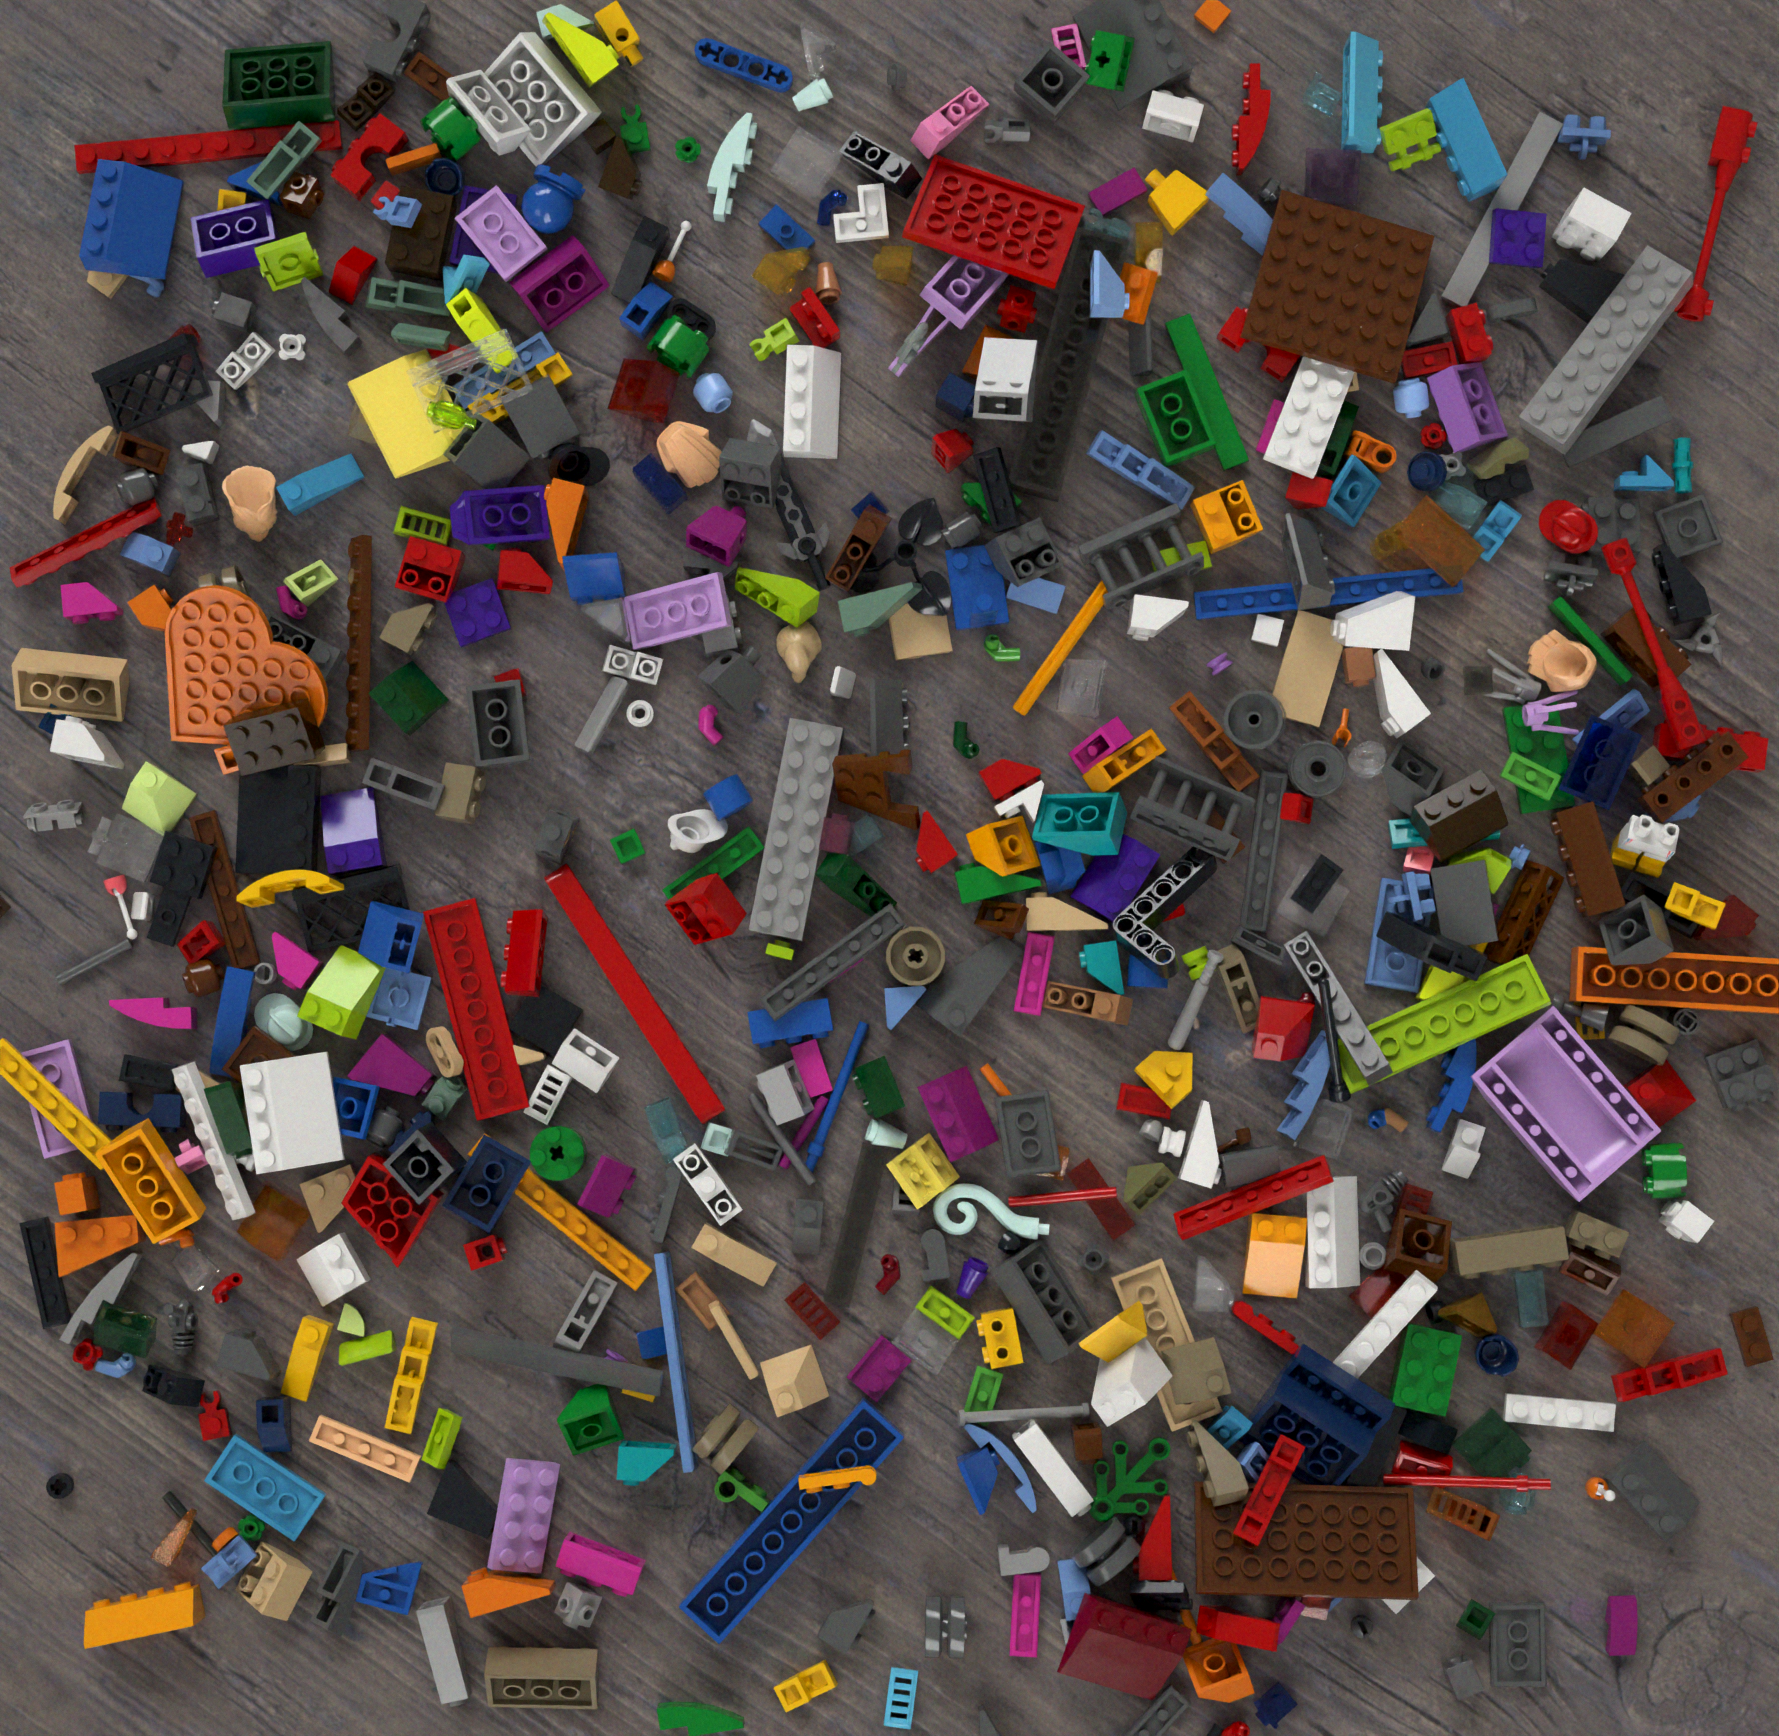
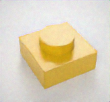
[217,189,247,211]

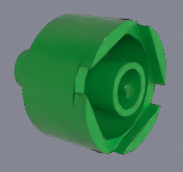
[420,97,481,162]
[647,315,709,378]
[530,1126,587,1181]
[1641,1143,1687,1199]

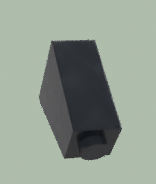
[1539,259,1625,324]
[427,1459,498,1539]

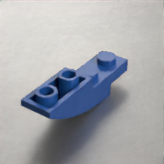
[1426,1038,1477,1132]

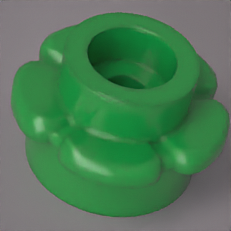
[675,137,701,163]
[238,1514,265,1542]

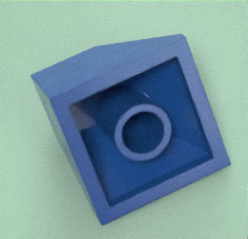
[956,1445,1000,1515]

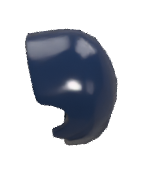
[425,158,465,197]
[1474,1334,1519,1377]

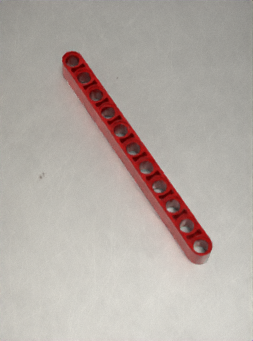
[544,863,726,1124]

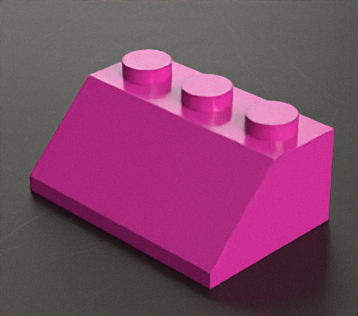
[555,1532,646,1597]

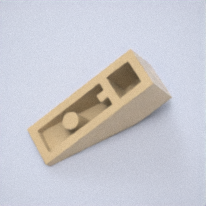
[1025,892,1108,931]
[691,1222,777,1287]

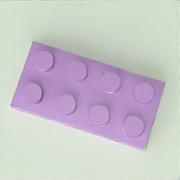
[624,572,732,650]
[21,1039,93,1159]
[487,1458,560,1573]

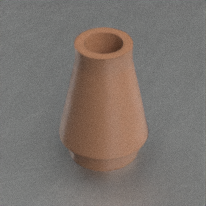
[816,262,842,304]

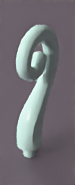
[933,1183,1050,1240]

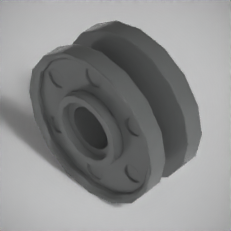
[1287,740,1347,798]

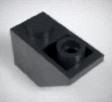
[142,1365,205,1407]

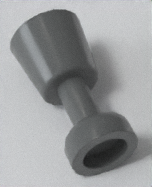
[1552,993,1609,1031]

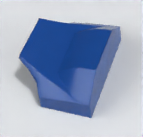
[1035,841,1085,895]

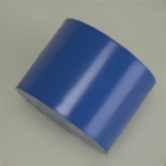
[703,774,753,821]
[1127,955,1169,989]

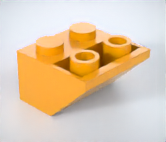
[1190,480,1263,555]

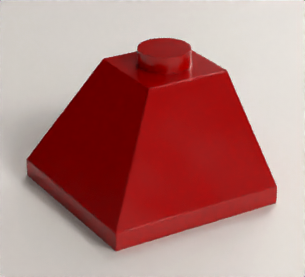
[1252,996,1315,1062]
[1623,1059,1697,1128]

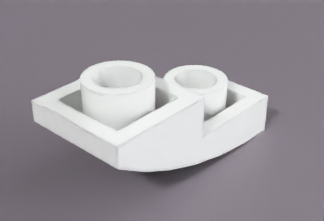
[215,332,276,390]
[602,645,663,685]

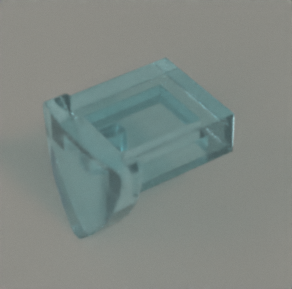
[1302,72,1342,117]

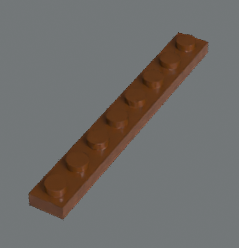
[345,535,372,752]

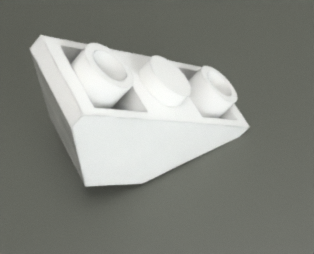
[673,1144,743,1226]

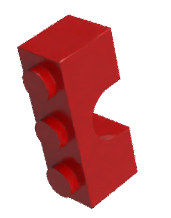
[331,113,409,202]
[1216,307,1300,383]

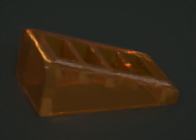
[1426,1486,1487,1533]
[150,1508,197,1567]

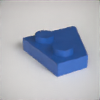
[356,1561,423,1615]

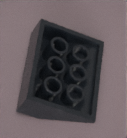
[235,765,321,875]

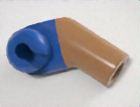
[1368,1108,1409,1133]

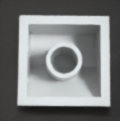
[1142,90,1204,143]
[1127,594,1189,641]
[296,1232,371,1307]

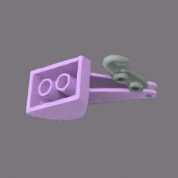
[888,255,1009,377]

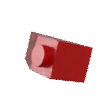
[931,428,974,474]
[1133,1494,1172,1580]
[1196,1605,1280,1652]

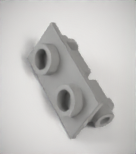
[23,800,84,832]

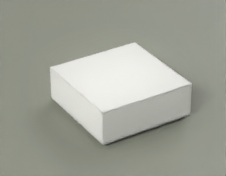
[1251,614,1284,647]

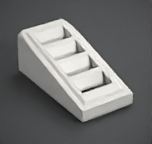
[523,1064,573,1125]

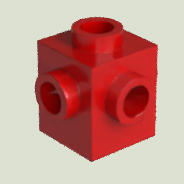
[997,285,1037,333]

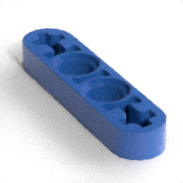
[694,38,793,93]

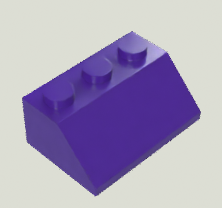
[191,199,280,278]
[1070,834,1160,923]

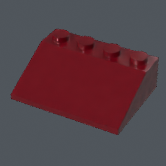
[1057,1593,1192,1700]

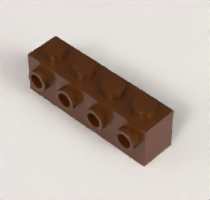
[1637,731,1749,823]

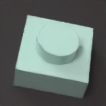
[700,1122,732,1157]

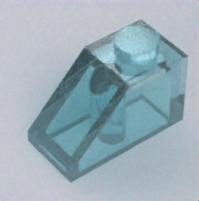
[1422,481,1487,530]
[644,1097,689,1164]

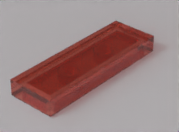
[1066,1158,1135,1241]

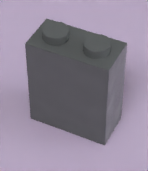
[501,374,580,459]
[443,412,530,489]

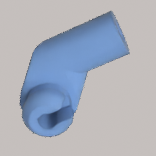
[95,1353,136,1378]

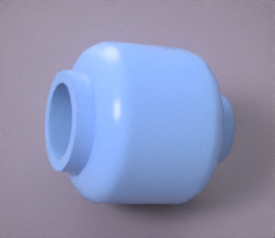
[693,373,733,413]
[1393,378,1429,418]

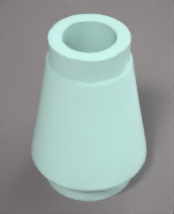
[792,78,833,112]
[865,1119,907,1149]

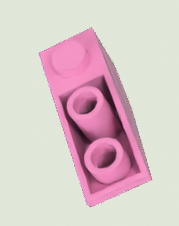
[910,86,989,160]

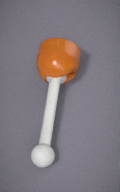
[652,221,691,283]
[1585,1477,1615,1501]

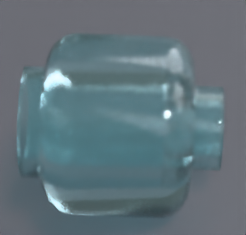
[1499,1473,1536,1515]

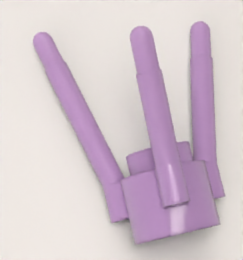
[1522,690,1579,735]

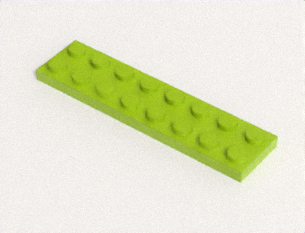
[1337,954,1552,1094]

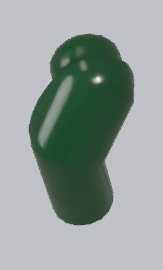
[953,721,980,759]

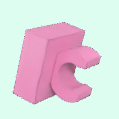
[174,1139,209,1174]

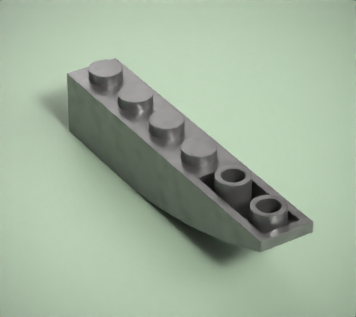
[1283,931,1393,1086]

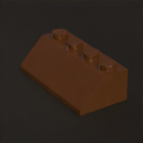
[1549,801,1626,918]

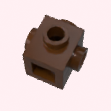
[279,171,325,219]

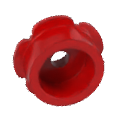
[1420,423,1447,449]

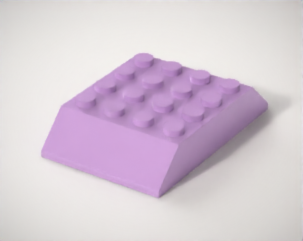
[1470,1006,1661,1202]

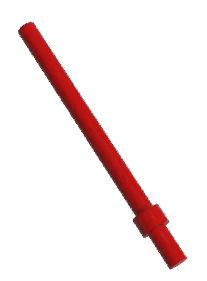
[1383,1474,1551,1492]

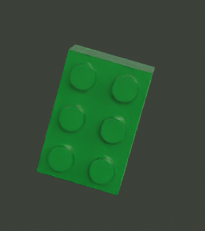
[1134,369,1216,468]
[1387,1322,1462,1417]

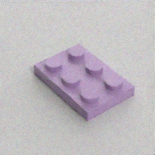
[455,185,547,282]

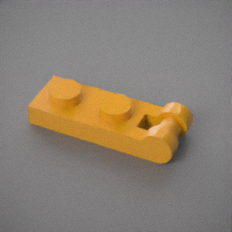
[798,1465,876,1493]

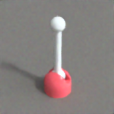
[103,874,138,939]

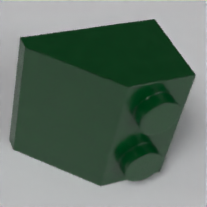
[368,661,449,736]
[852,1056,905,1119]

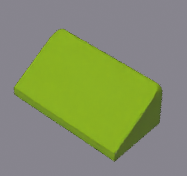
[339,1330,397,1366]

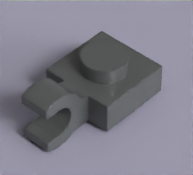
[984,118,1030,143]

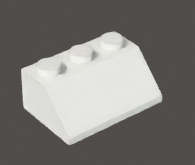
[446,70,531,156]
[50,716,124,769]

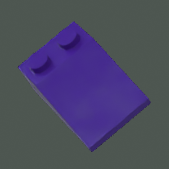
[320,787,387,876]

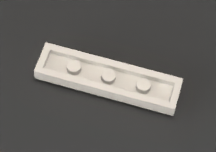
[1503,1393,1616,1432]

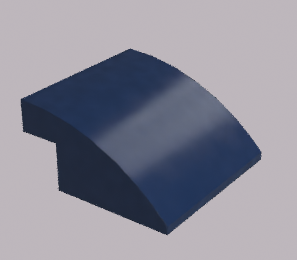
[1238,1343,1395,1486]

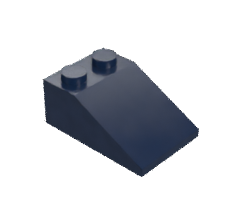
[442,1134,531,1235]

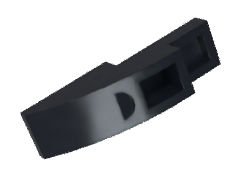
[1376,910,1488,981]

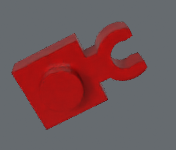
[198,1390,232,1441]

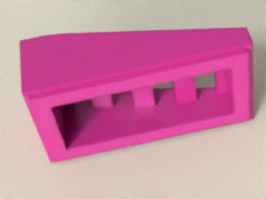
[1051,23,1086,71]

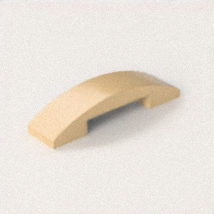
[53,425,119,525]

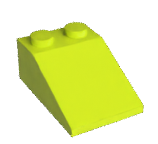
[542,12,619,88]

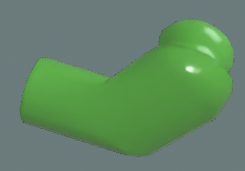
[983,634,1020,662]

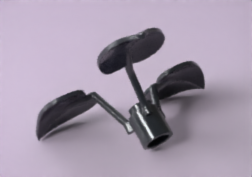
[850,498,951,616]

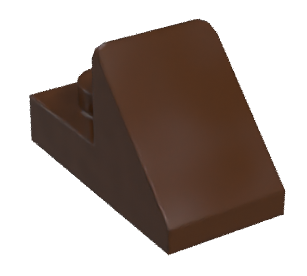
[112,431,171,475]
[974,900,1029,939]

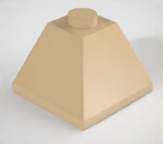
[760,1344,829,1417]

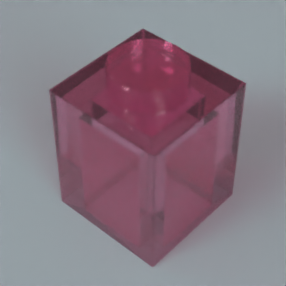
[819,813,855,854]

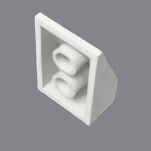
[1373,649,1431,739]

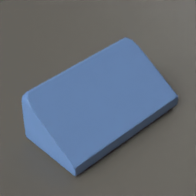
[1006,578,1066,614]

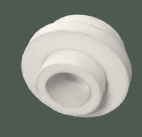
[627,700,654,727]

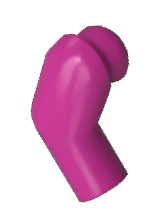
[276,585,308,619]
[698,705,724,746]

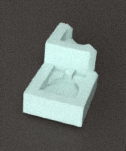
[536,4,594,40]

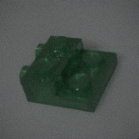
[1452,1408,1532,1478]

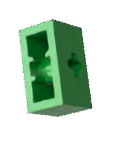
[1085,30,1135,92]

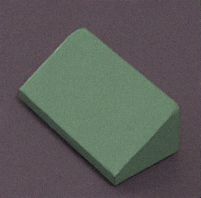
[391,323,451,351]

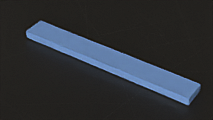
[654,1251,699,1473]

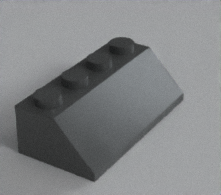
[990,1238,1098,1364]

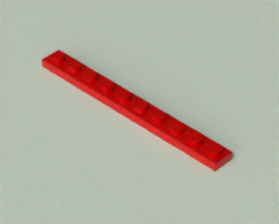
[74,120,343,174]

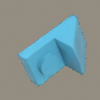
[443,255,490,304]

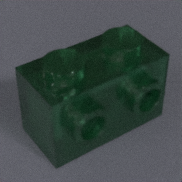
[93,1303,157,1359]

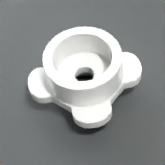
[279,334,306,361]

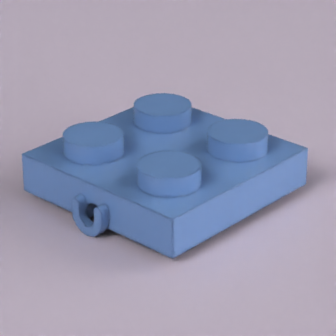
[366,968,433,1030]

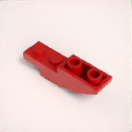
[1231,63,1271,176]

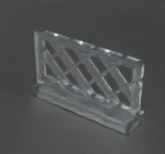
[406,328,534,434]

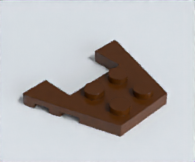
[832,749,921,830]

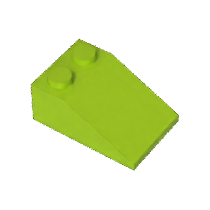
[297,945,386,1040]

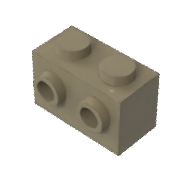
[435,762,486,824]
[1564,1210,1629,1260]

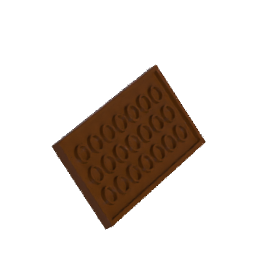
[1194,1481,1419,1600]

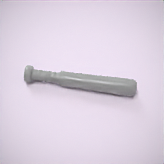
[1168,950,1224,1050]

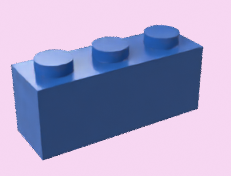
[747,998,833,1049]

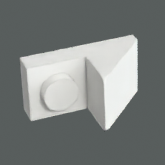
[994,780,1044,823]
[1441,1119,1486,1179]

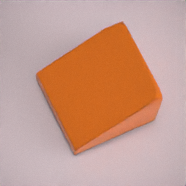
[214,745,239,775]

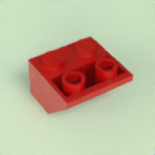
[394,536,466,603]
[664,873,747,945]

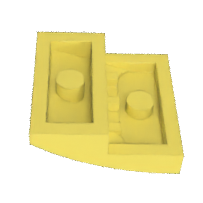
[886,1133,960,1209]

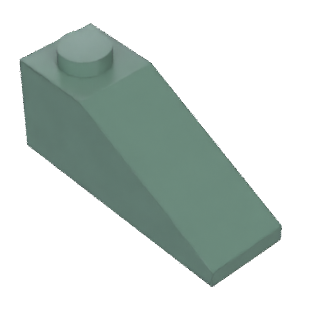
[838,582,922,637]

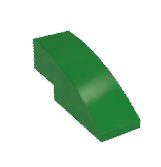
[657,1701,745,1736]

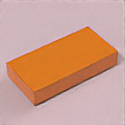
[386,143,442,176]

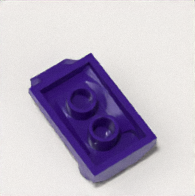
[449,485,550,545]

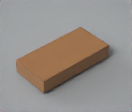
[675,1271,730,1331]

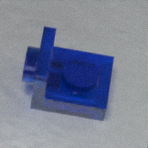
[1254,1682,1298,1729]

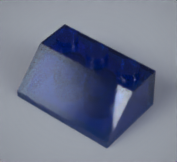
[1558,714,1642,810]

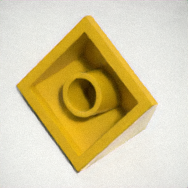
[1078,1301,1148,1363]

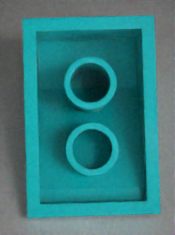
[1032,792,1128,855]

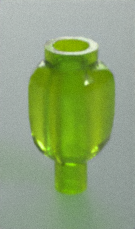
[426,400,477,430]

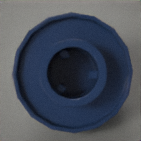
[1407,452,1447,491]

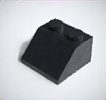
[383,1122,467,1205]

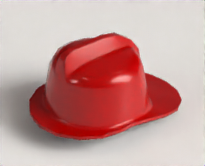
[1539,500,1598,553]

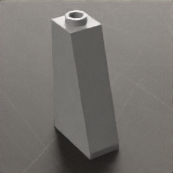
[416,1596,472,1707]

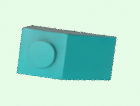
[1079,940,1124,995]

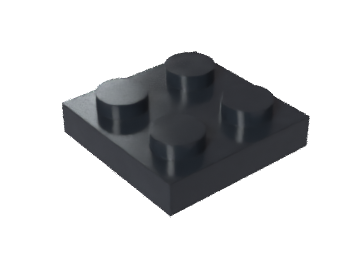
[150,831,218,899]

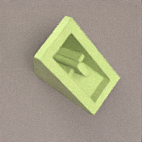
[283,559,338,607]

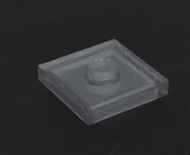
[770,126,843,200]

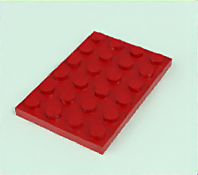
[902,154,1085,290]

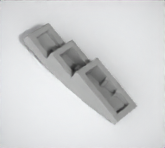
[59,1251,144,1344]

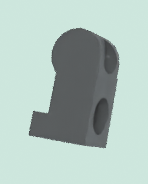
[921,1228,950,1281]

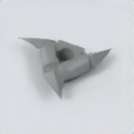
[1675,613,1722,665]

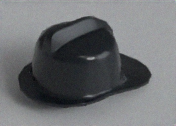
[548,443,610,486]

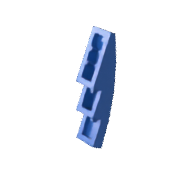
[209,966,256,1078]

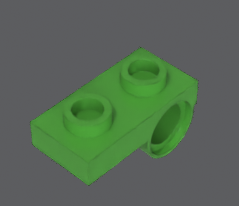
[715,1467,769,1512]

